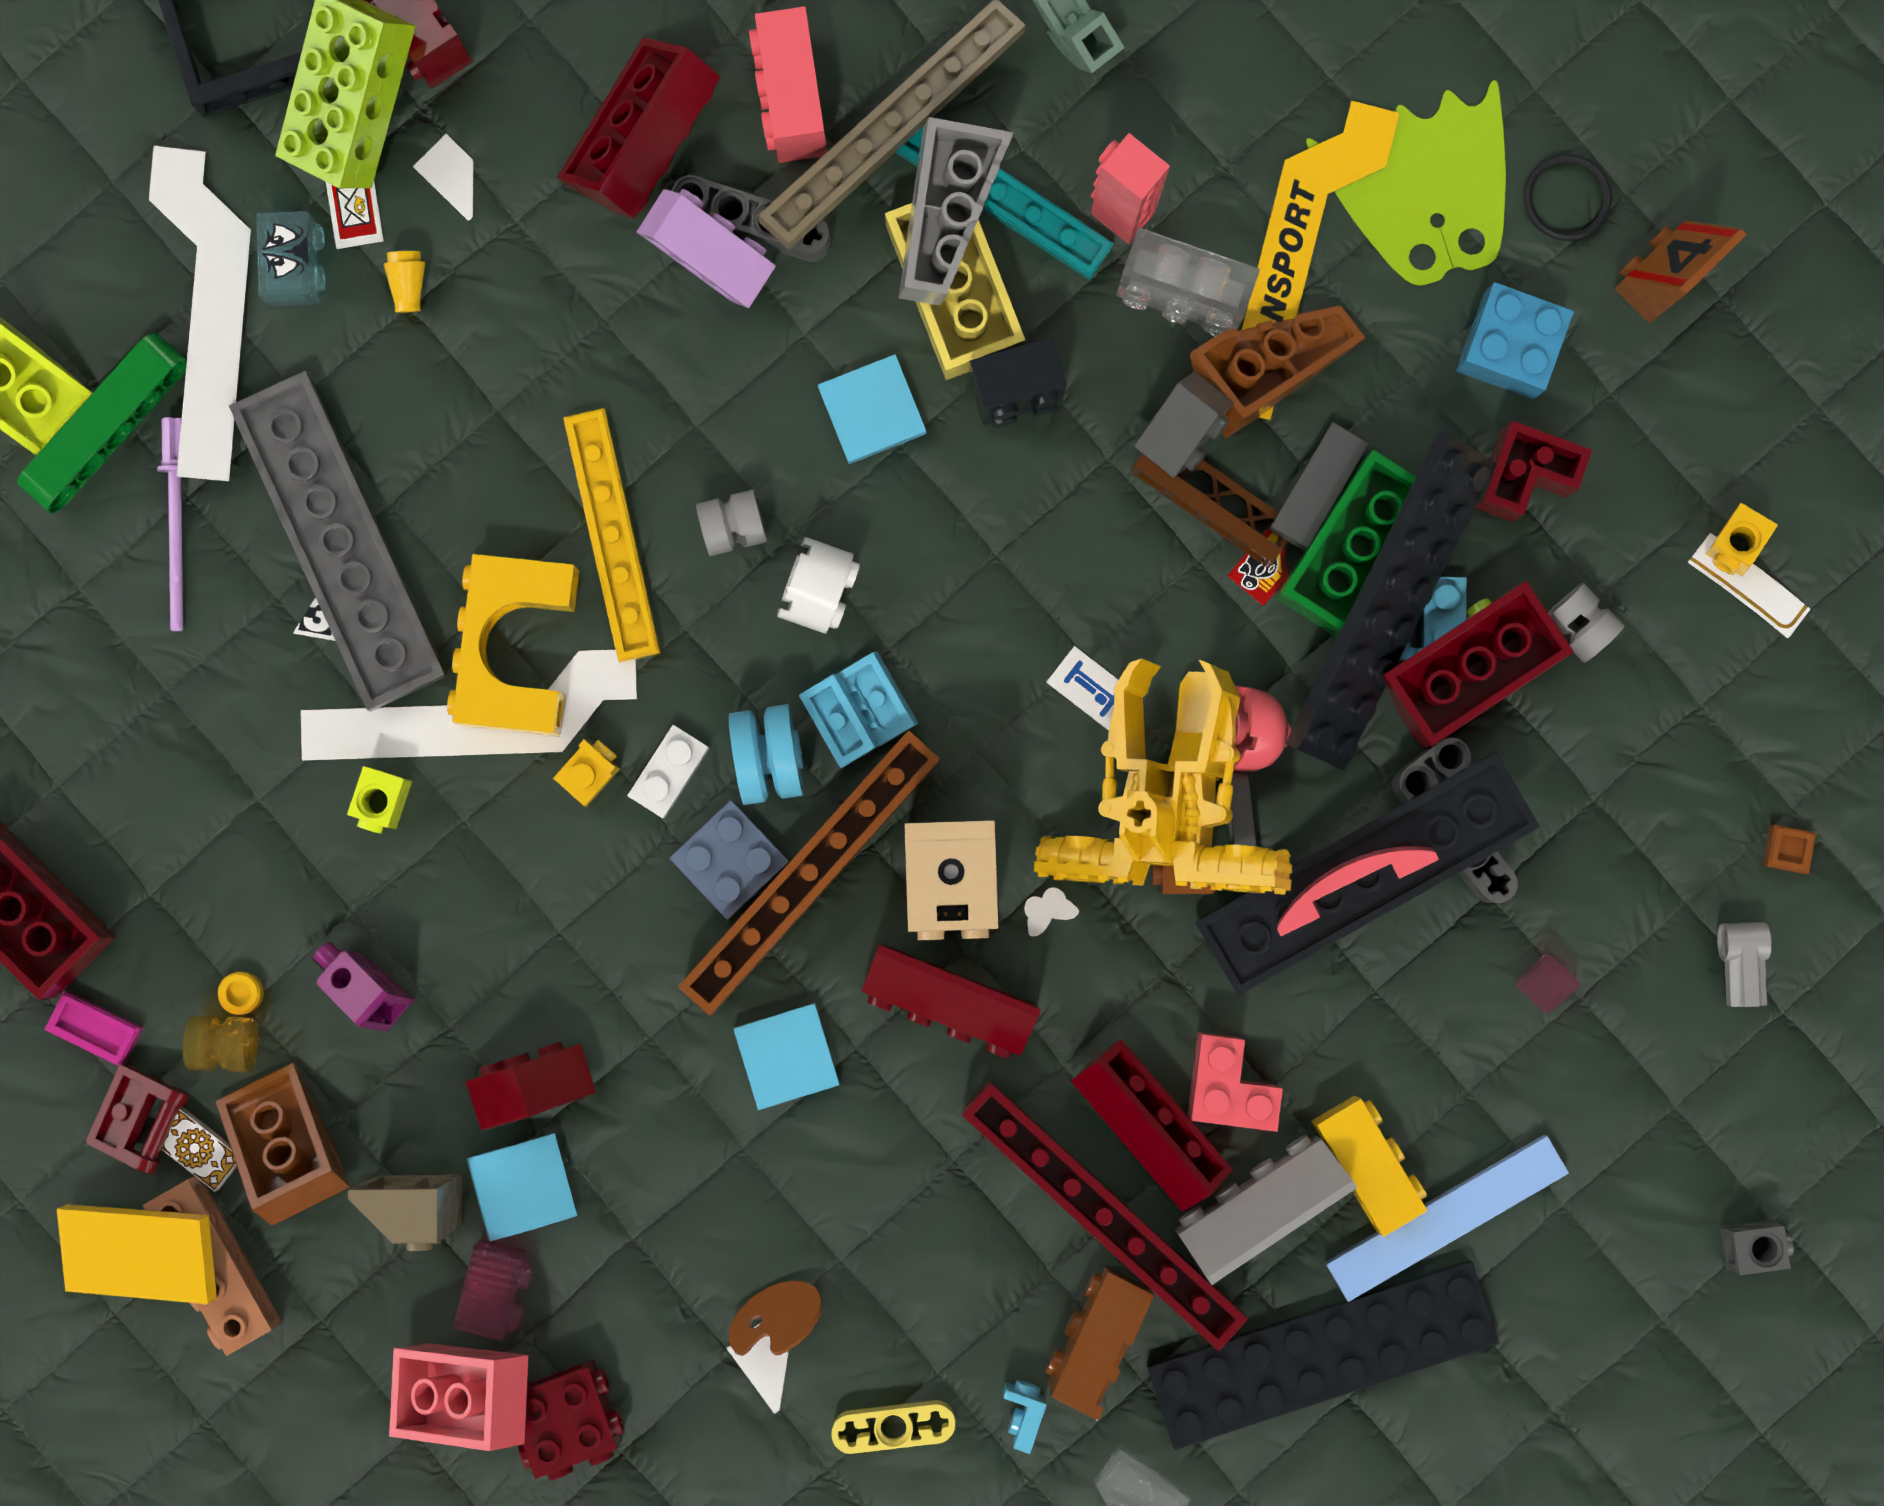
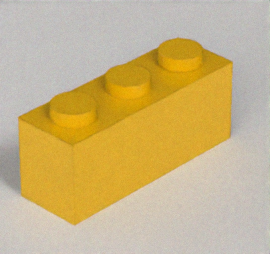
[1311,1095,1428,1237]

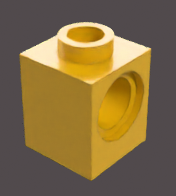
[1705,503,1778,576]

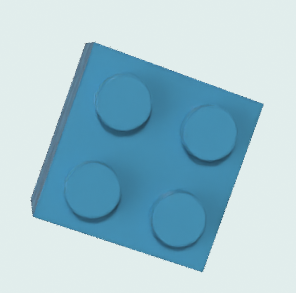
[1456,282,1574,400]

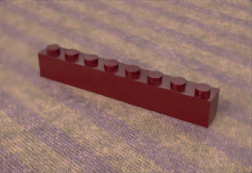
[961,1080,1248,1351]

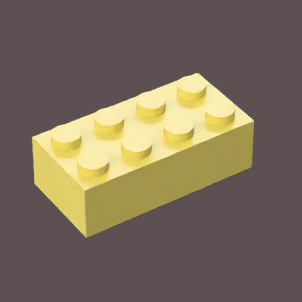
[885,203,1026,380]

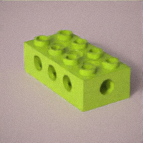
[275,0,416,189]

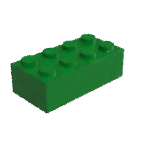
[1275,450,1416,638]

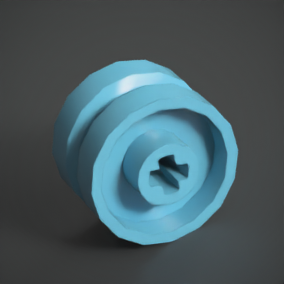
[729,704,804,805]

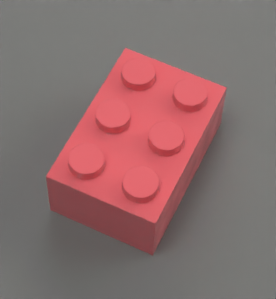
[749,6,827,163]
[389,1343,528,1451]

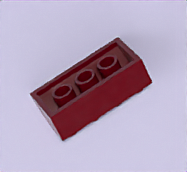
[557,38,721,219]
[1382,581,1574,749]
[861,943,1041,1059]

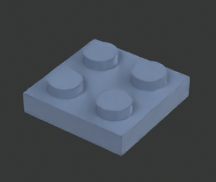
[669,800,790,920]

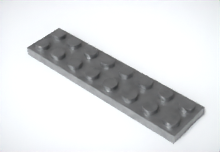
[229,371,447,712]

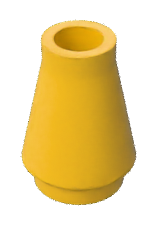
[383,251,426,313]

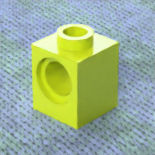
[347,766,412,834]

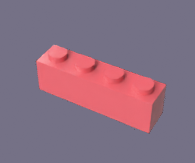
[1090,133,1170,244]

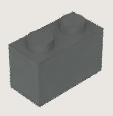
[1134,371,1234,478]

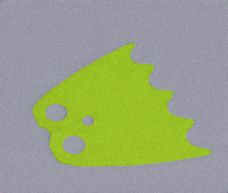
[1306,80,1506,286]

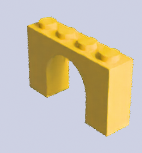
[447,554,580,737]

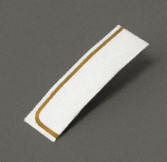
[1688,533,1810,639]

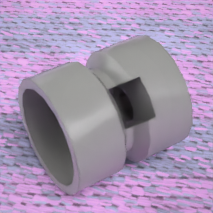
[696,489,767,557]
[1548,583,1625,663]

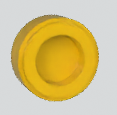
[218,972,264,1015]

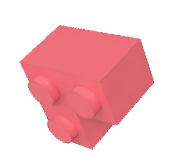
[1187,1032,1283,1132]

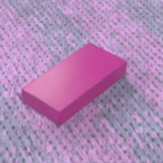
[44,991,144,1066]

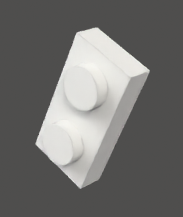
[627,725,710,819]

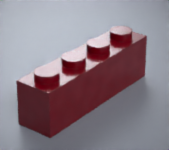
[1071,1039,1233,1212]

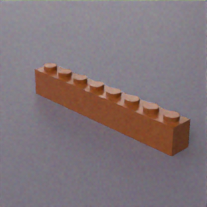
[678,730,941,1016]

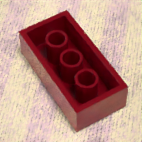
[0,821,116,1000]

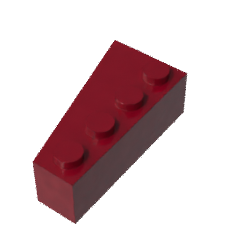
[363,0,473,89]

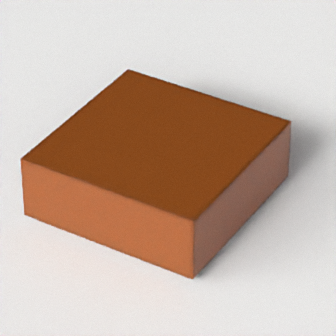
[1763,825,1816,874]

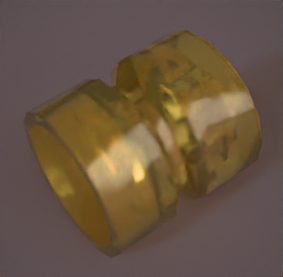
[183,1015,259,1073]

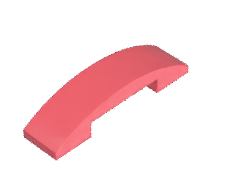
[1277,846,1439,936]

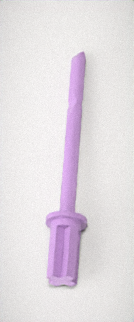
[157,417,183,631]

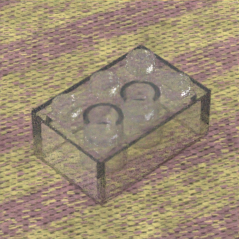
[1116,227,1260,336]

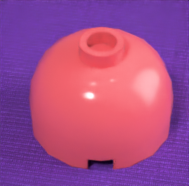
[1233,686,1291,772]

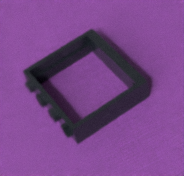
[158,0,302,117]

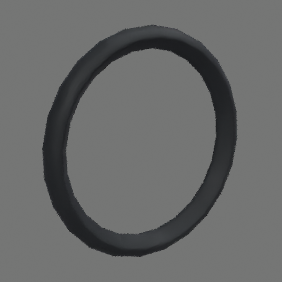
[1524,154,1612,241]

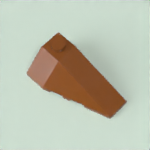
[1190,305,1366,439]

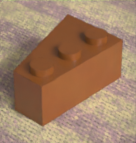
[1045,1265,1154,1421]

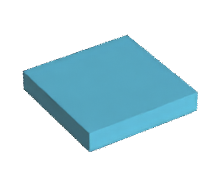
[818,354,926,464]
[733,1003,840,1110]

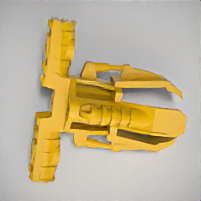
[1034,659,1292,895]

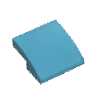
[799,651,919,768]
[466,1133,577,1241]

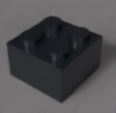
[969,337,1067,428]

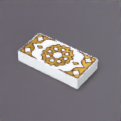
[161,1107,237,1192]

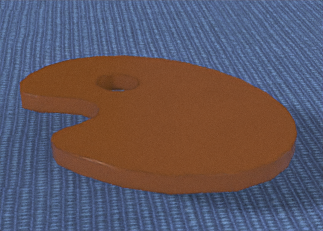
[728,1281,823,1356]

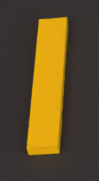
[563,408,661,663]

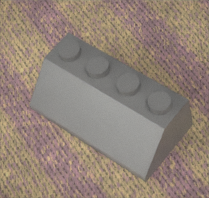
[1175,1135,1357,1285]

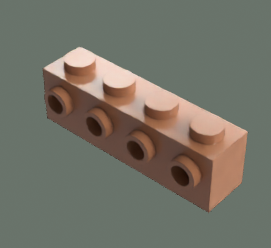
[142,1177,282,1356]

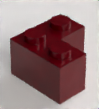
[1474,421,1593,522]
[465,1041,596,1130]

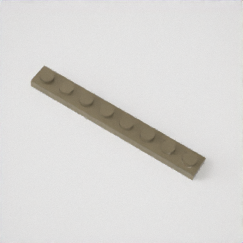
[759,0,1026,250]

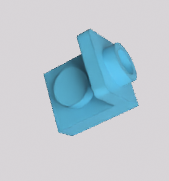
[1002,1380,1047,1454]

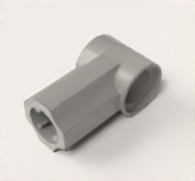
[1717,922,1771,1007]

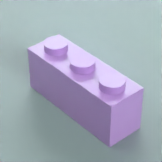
[637,189,776,308]

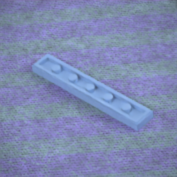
[1325,1135,1569,1302]

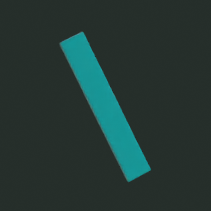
[895,124,1114,281]

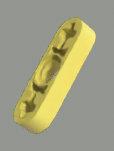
[831,1400,955,1454]

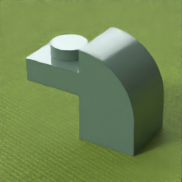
[1032,0,1125,73]

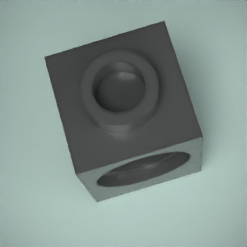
[1720,1220,1794,1275]

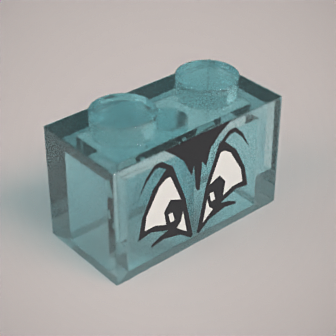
[256,211,325,306]

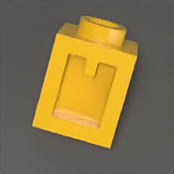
[553,739,620,807]

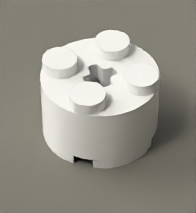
[777,537,860,634]

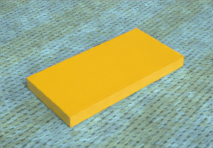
[57,1204,217,1304]

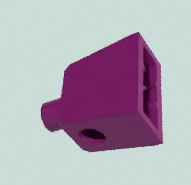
[312,942,415,1032]

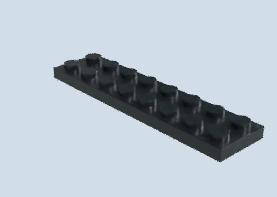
[1285,431,1496,770]
[1195,751,1540,996]
[1147,1260,1500,1451]

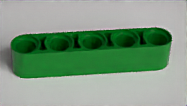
[17,332,187,514]

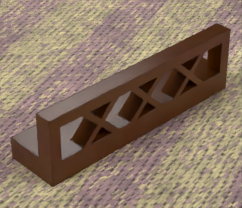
[1131,453,1287,569]

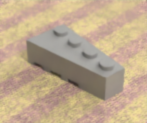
[898,117,1014,306]

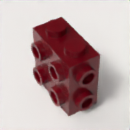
[518,1359,625,1481]

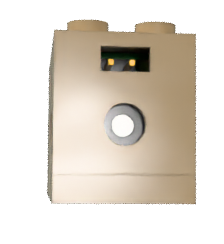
[905,821,998,940]

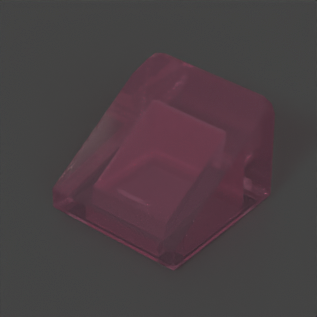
[1515,955,1581,1015]

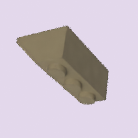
[348,1174,462,1251]

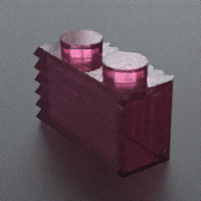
[453,1239,534,1341]

